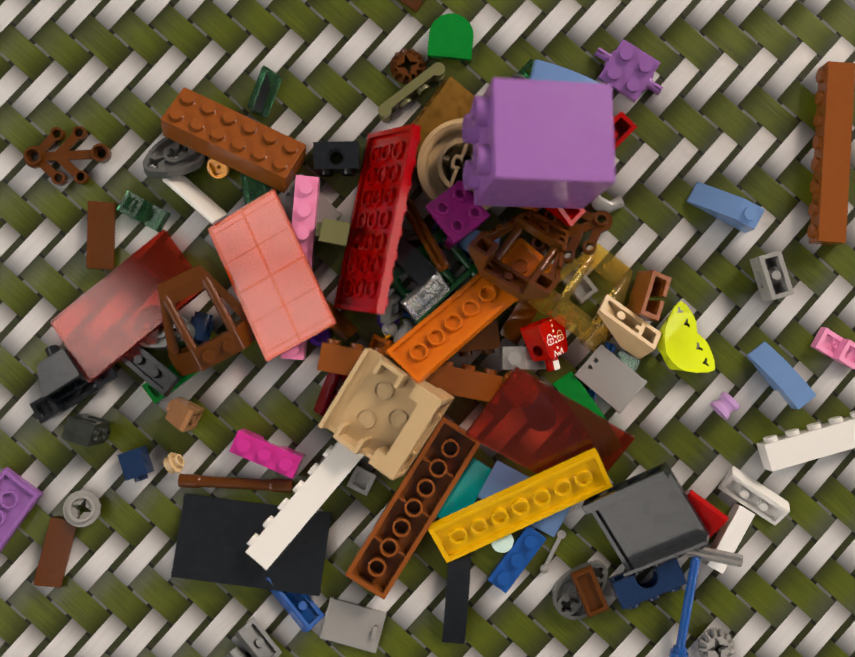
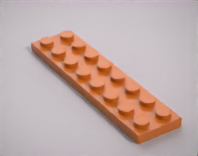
[386,237,553,384]

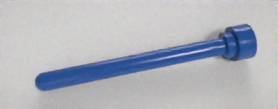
[669,556,700,657]

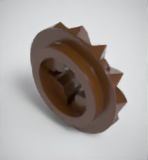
[390,48,425,84]

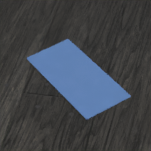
[478,461,571,537]

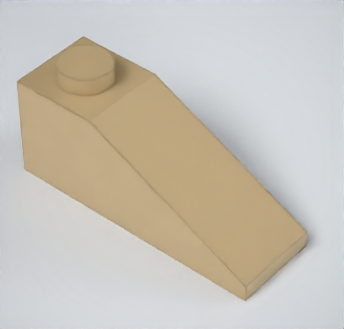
[597,294,662,360]

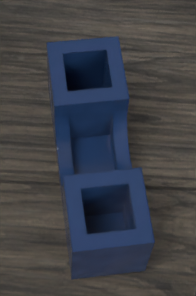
[608,558,687,610]

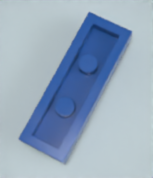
[487,525,546,593]

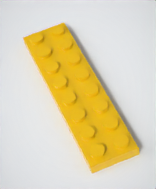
[428,447,613,563]

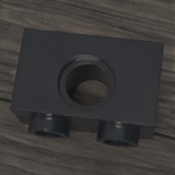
[313,141,361,177]

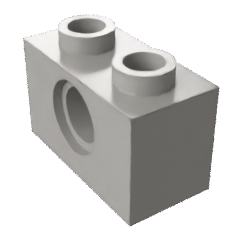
[749,250,794,302]

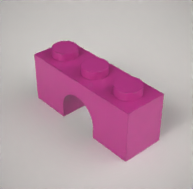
[229,428,305,479]

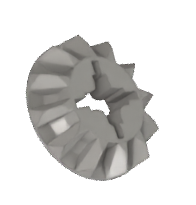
[63,490,101,527]
[698,628,735,657]

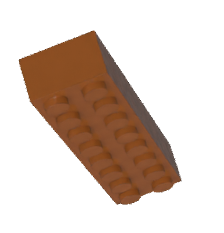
[345,416,482,600]

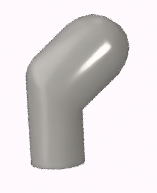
[590,195,624,213]

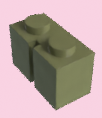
[315,218,350,247]

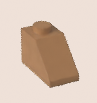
[165,397,205,432]

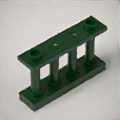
[390,226,479,324]

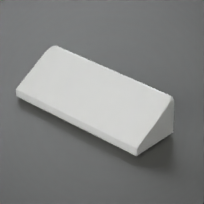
[162,175,228,226]
[718,466,790,526]
[702,503,755,574]

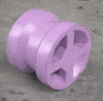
[710,391,740,420]

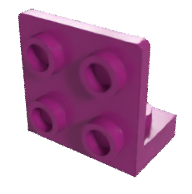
[426,180,490,250]

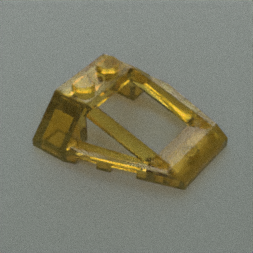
[527,243,633,353]

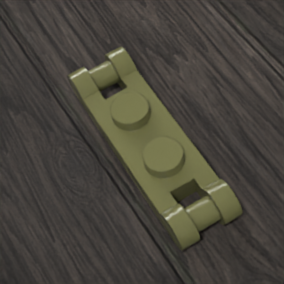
[378,62,445,123]

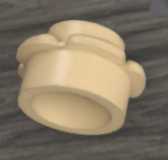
[163,452,185,474]

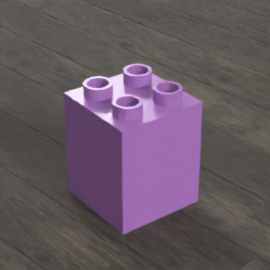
[462,78,616,209]

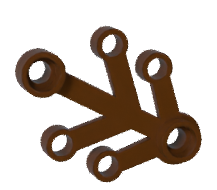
[23,126,112,186]
[530,210,613,264]

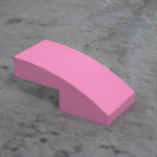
[810,327,855,370]

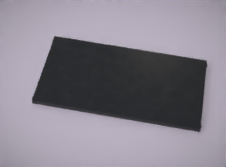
[171,493,332,596]

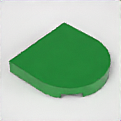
[427,13,474,62]

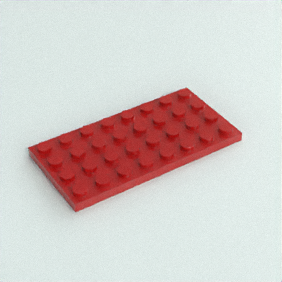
[333,124,421,315]

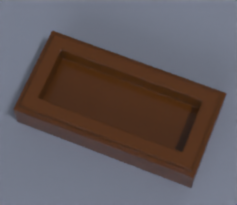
[570,564,609,618]

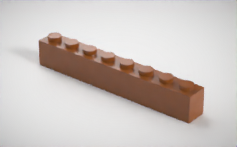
[807,61,855,246]
[317,338,503,404]

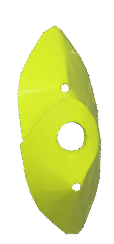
[656,301,715,373]

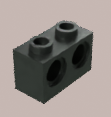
[61,413,111,447]

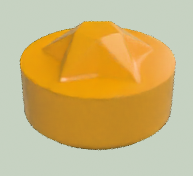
[207,158,231,179]

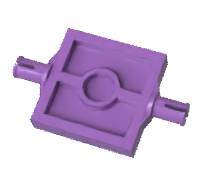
[594,39,663,103]

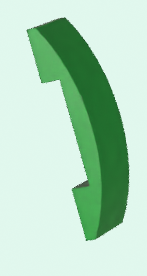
[552,371,621,458]

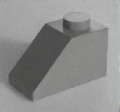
[501,347,546,370]

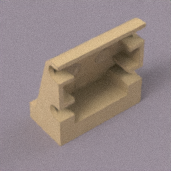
[318,348,455,481]

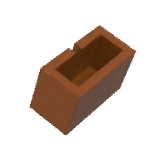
[627,270,672,321]

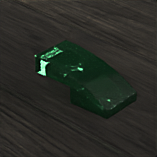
[117,190,171,233]

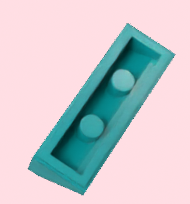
[436,458,492,519]

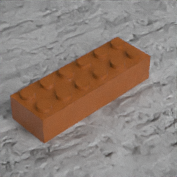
[161,87,306,193]

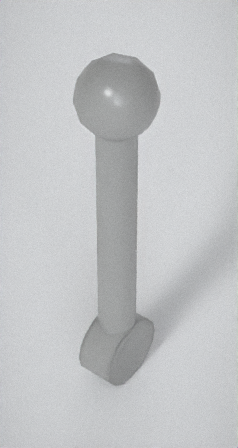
[540,529,566,573]

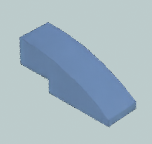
[529,59,598,83]
[746,341,817,410]

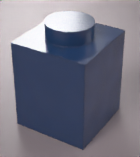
[117,446,154,482]

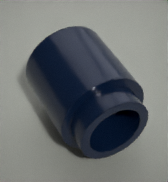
[190,311,214,345]

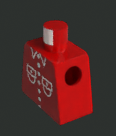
[520,315,568,371]

